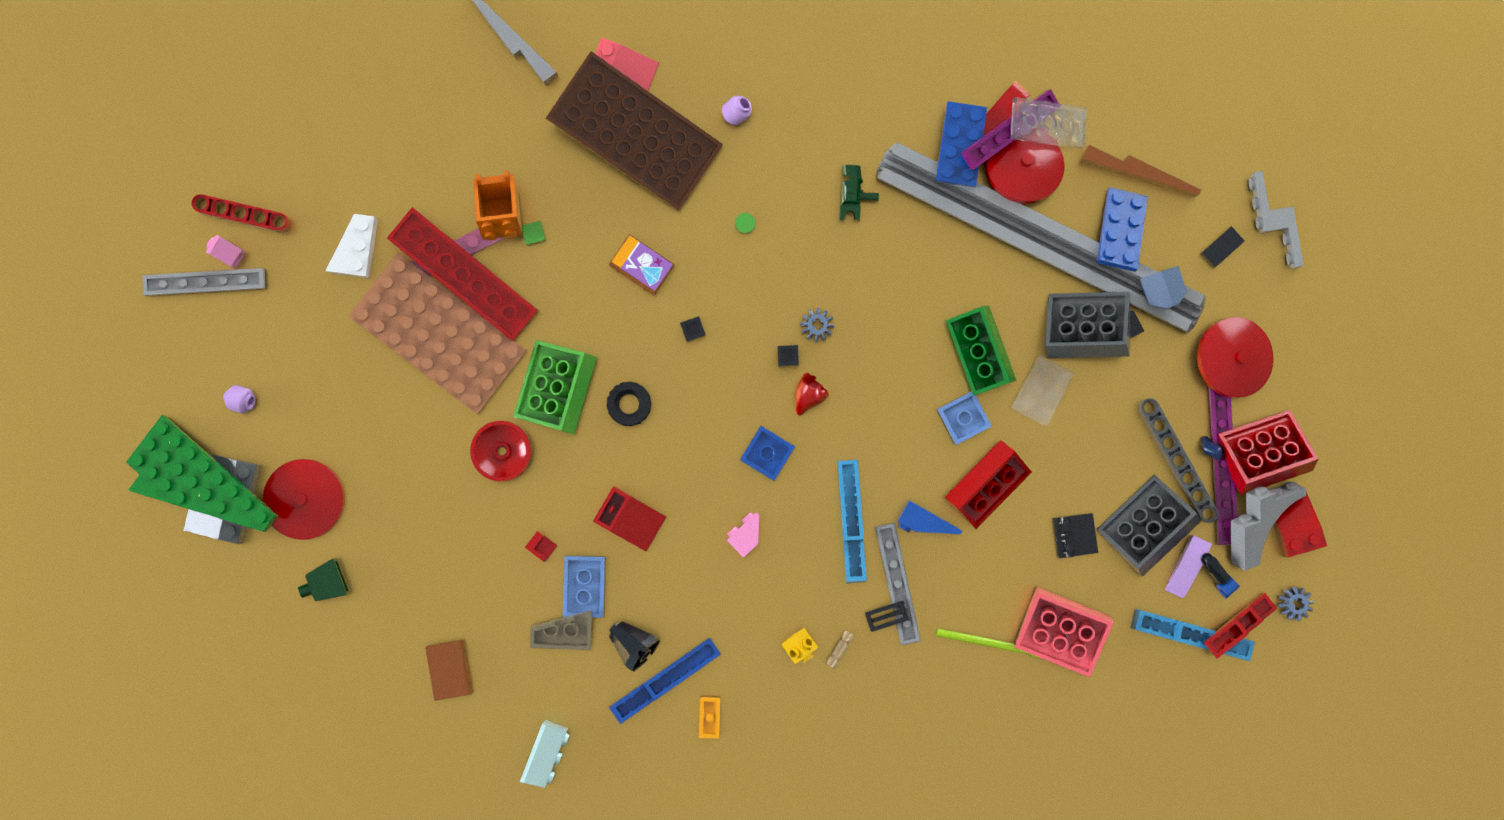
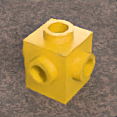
[781,628,818,664]

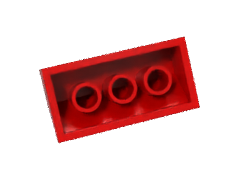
[945,440,1032,529]

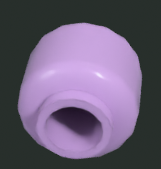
[722,95,752,125]
[223,385,256,414]

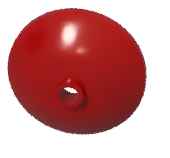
[470,421,531,481]

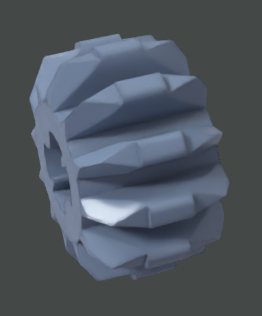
[800,308,835,342]
[1278,586,1314,621]

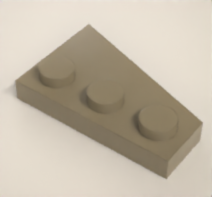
[530,610,592,650]

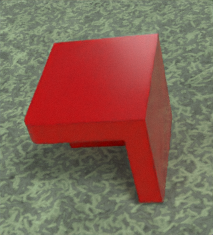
[525,531,557,562]

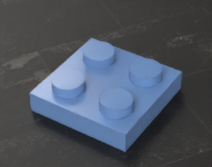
[937,392,992,445]

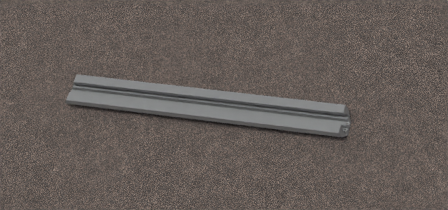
[877,143,1206,333]

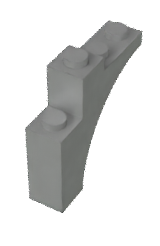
[1231,482,1306,571]

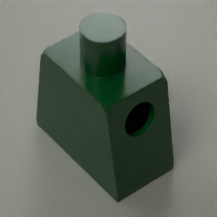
[298,558,350,602]

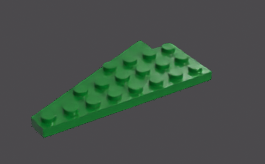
[126,415,278,532]

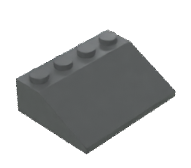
[1045,292,1131,358]
[184,453,262,544]
[1097,475,1201,577]

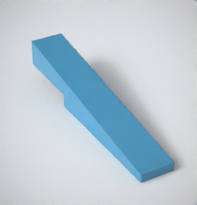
[838,460,867,584]
[1130,609,1255,661]

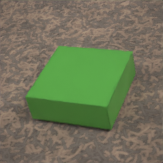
[522,221,546,246]

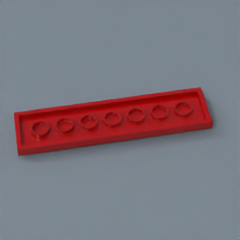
[387,207,538,341]

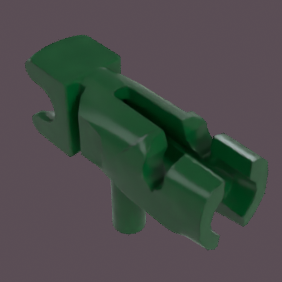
[839,165,879,222]

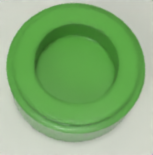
[735,213,755,234]

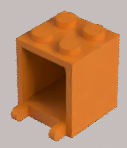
[473,171,522,240]

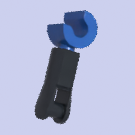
[1201,553,1240,599]

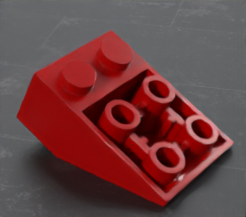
[593,486,666,551]

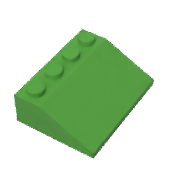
[513,340,597,434]

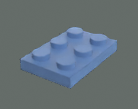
[563,556,605,618]

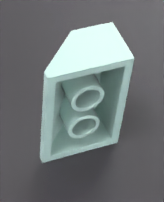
[520,720,570,788]

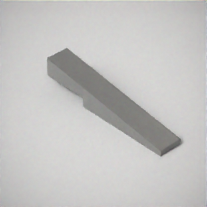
[472,0,558,85]

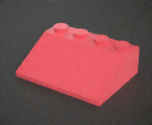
[595,38,659,91]
[1014,587,1114,677]

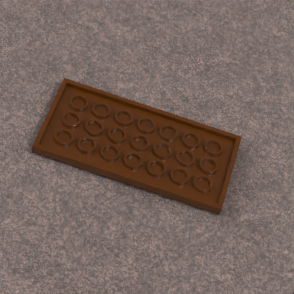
[545,51,723,211]

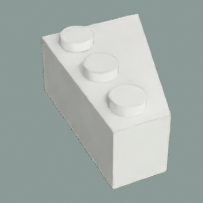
[326,214,378,279]

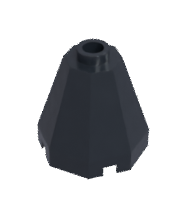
[609,621,661,672]

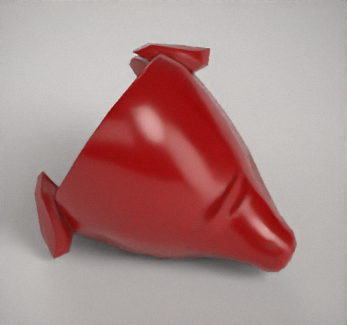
[795,373,829,416]

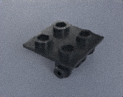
[1053,513,1098,558]

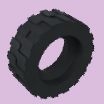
[607,381,651,426]

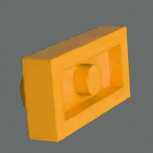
[699,697,720,739]

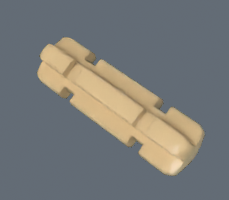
[826,631,854,668]

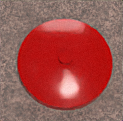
[984,127,1065,204]
[1197,317,1274,398]
[262,459,344,540]

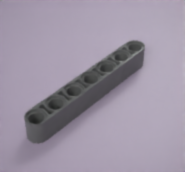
[1138,398,1218,523]

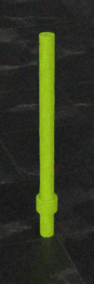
[936,628,1039,658]

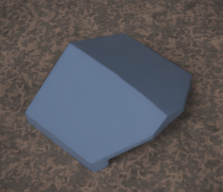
[1140,266,1187,309]

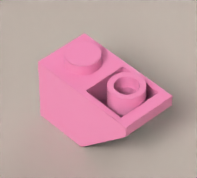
[206,235,246,269]
[727,512,759,558]

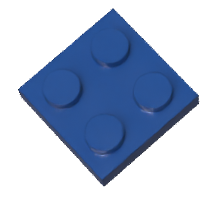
[740,426,795,481]

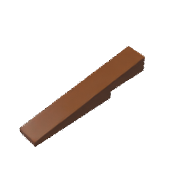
[1080,145,1201,197]

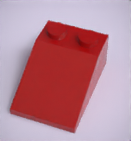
[1273,491,1327,558]

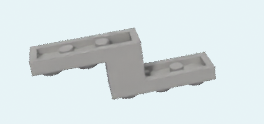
[1249,171,1304,269]

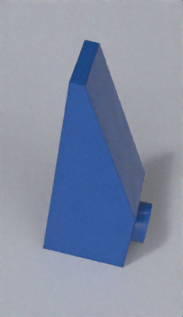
[897,500,962,534]

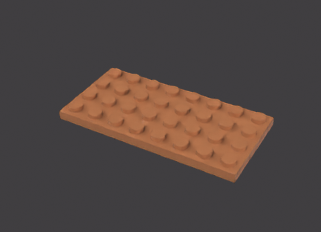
[349,252,526,414]

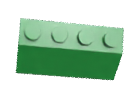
[946,305,1017,396]

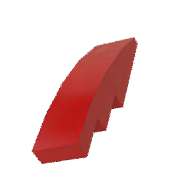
[1204,593,1278,659]

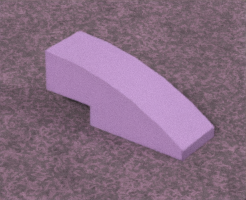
[1165,535,1212,599]

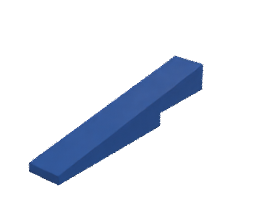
[608,638,721,724]

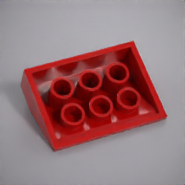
[1218,410,1319,495]

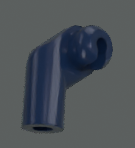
[1200,436,1224,460]

